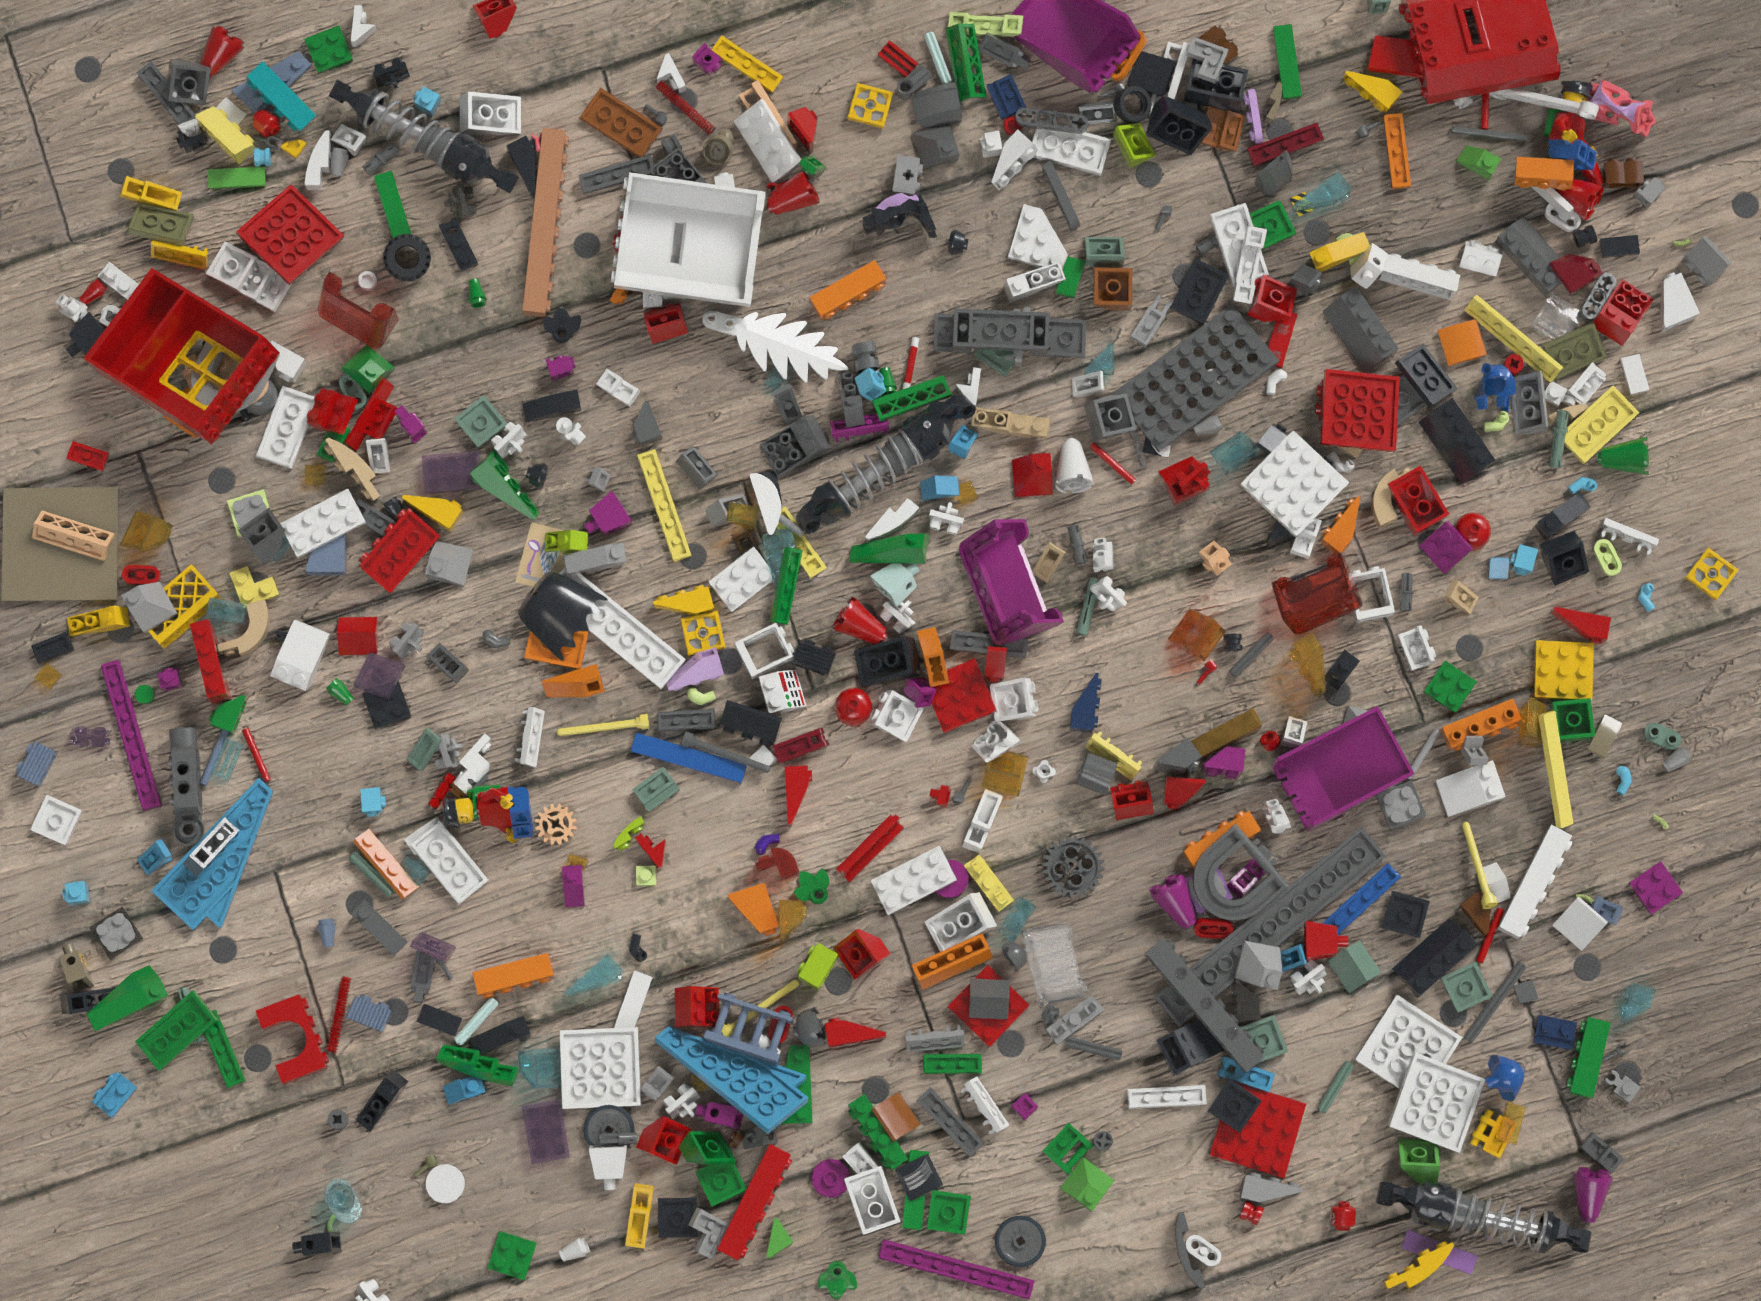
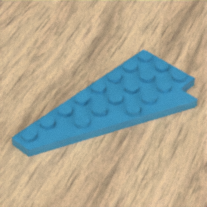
[151,778,273,930]
[655,1027,808,1134]

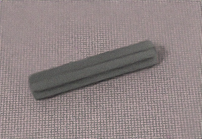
[1229,632,1274,678]
[1065,1037,1122,1060]

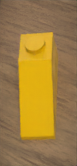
[1309,232,1370,272]
[402,495,464,532]

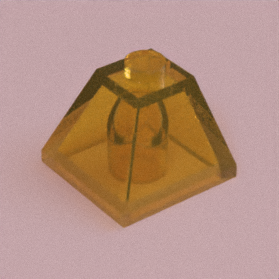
[120,511,173,552]
[779,900,807,943]

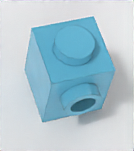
[413,86,442,117]
[855,367,886,402]
[1510,544,1538,576]
[360,787,386,817]
[62,881,90,906]

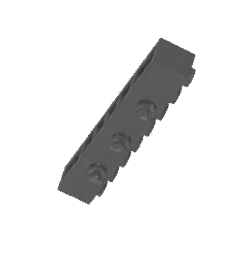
[1144,938,1264,1073]

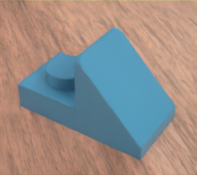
[948,425,979,459]
[137,839,172,875]
[443,1076,486,1105]

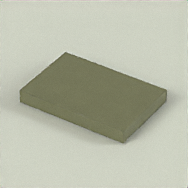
[128,202,194,246]
[1541,322,1607,380]

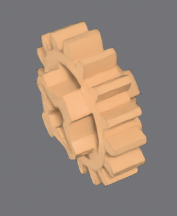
[535,804,577,846]

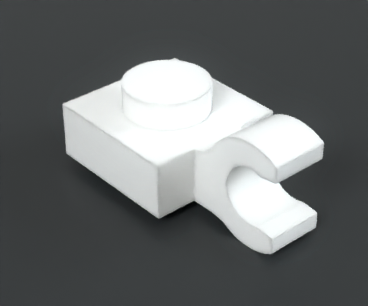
[1545,382,1577,407]

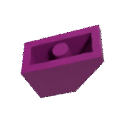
[562,865,585,907]

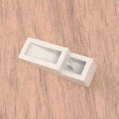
[305,130,331,190]
[865,498,919,542]
[962,789,1003,854]

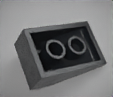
[854,636,922,688]

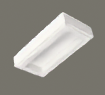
[1620,354,1649,395]

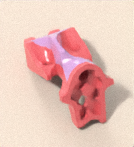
[1588,80,1656,137]

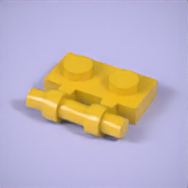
[1469,1109,1517,1159]

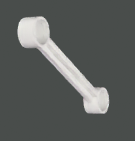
[1489,88,1599,119]

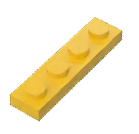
[711,35,783,93]

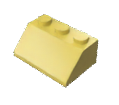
[195,106,255,165]

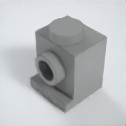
[1634,177,1666,208]

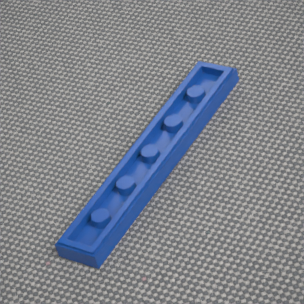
[631,733,747,784]
[1303,863,1401,942]

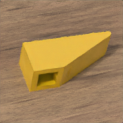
[1343,71,1402,113]
[653,585,715,616]
[67,606,130,636]

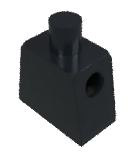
[66,312,104,358]
[1323,649,1360,690]
[292,1232,342,1256]

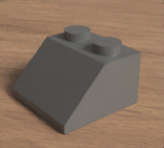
[1084,393,1137,442]

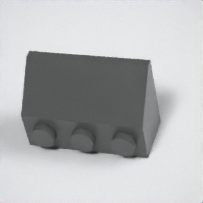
[1153,738,1202,776]

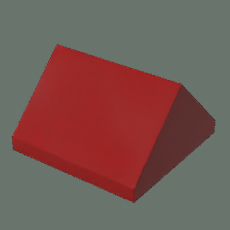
[337,617,378,656]

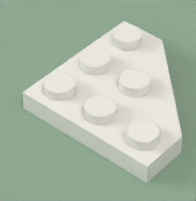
[1008,204,1068,271]

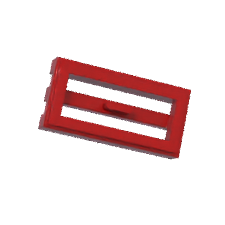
[878,40,918,77]

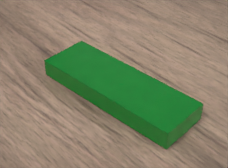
[923,1054,982,1074]

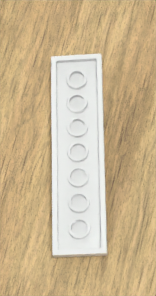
[559,567,686,690]

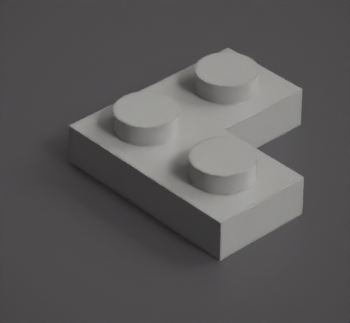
[1186,37,1229,83]
[688,1208,729,1260]

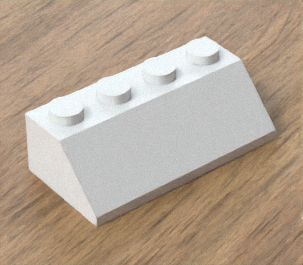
[1379,253,1460,301]

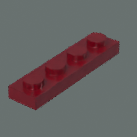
[1247,122,1324,167]

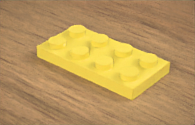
[1564,386,1639,464]

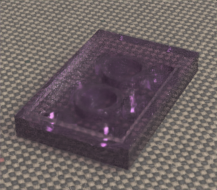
[422,451,482,494]
[522,1099,570,1164]

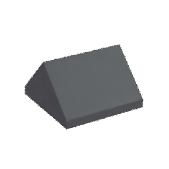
[969,979,1009,1019]

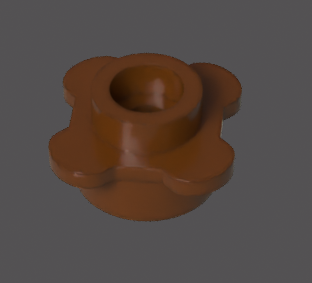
[728,1130,745,1148]

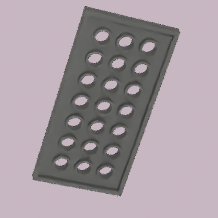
[1112,304,1279,453]

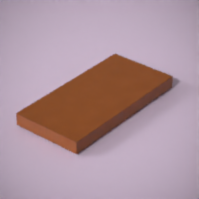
[579,87,663,158]

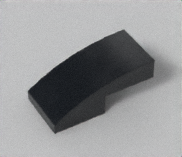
[416,1003,462,1036]

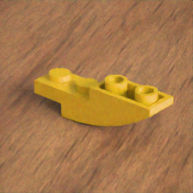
[1383,1241,1454,1289]

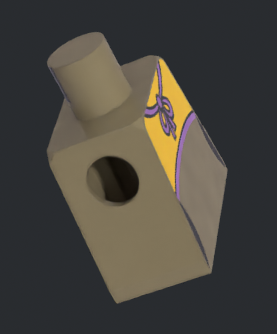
[60,944,94,992]

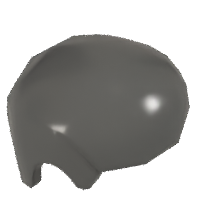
[1002,942,1027,972]

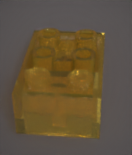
[1289,632,1326,699]

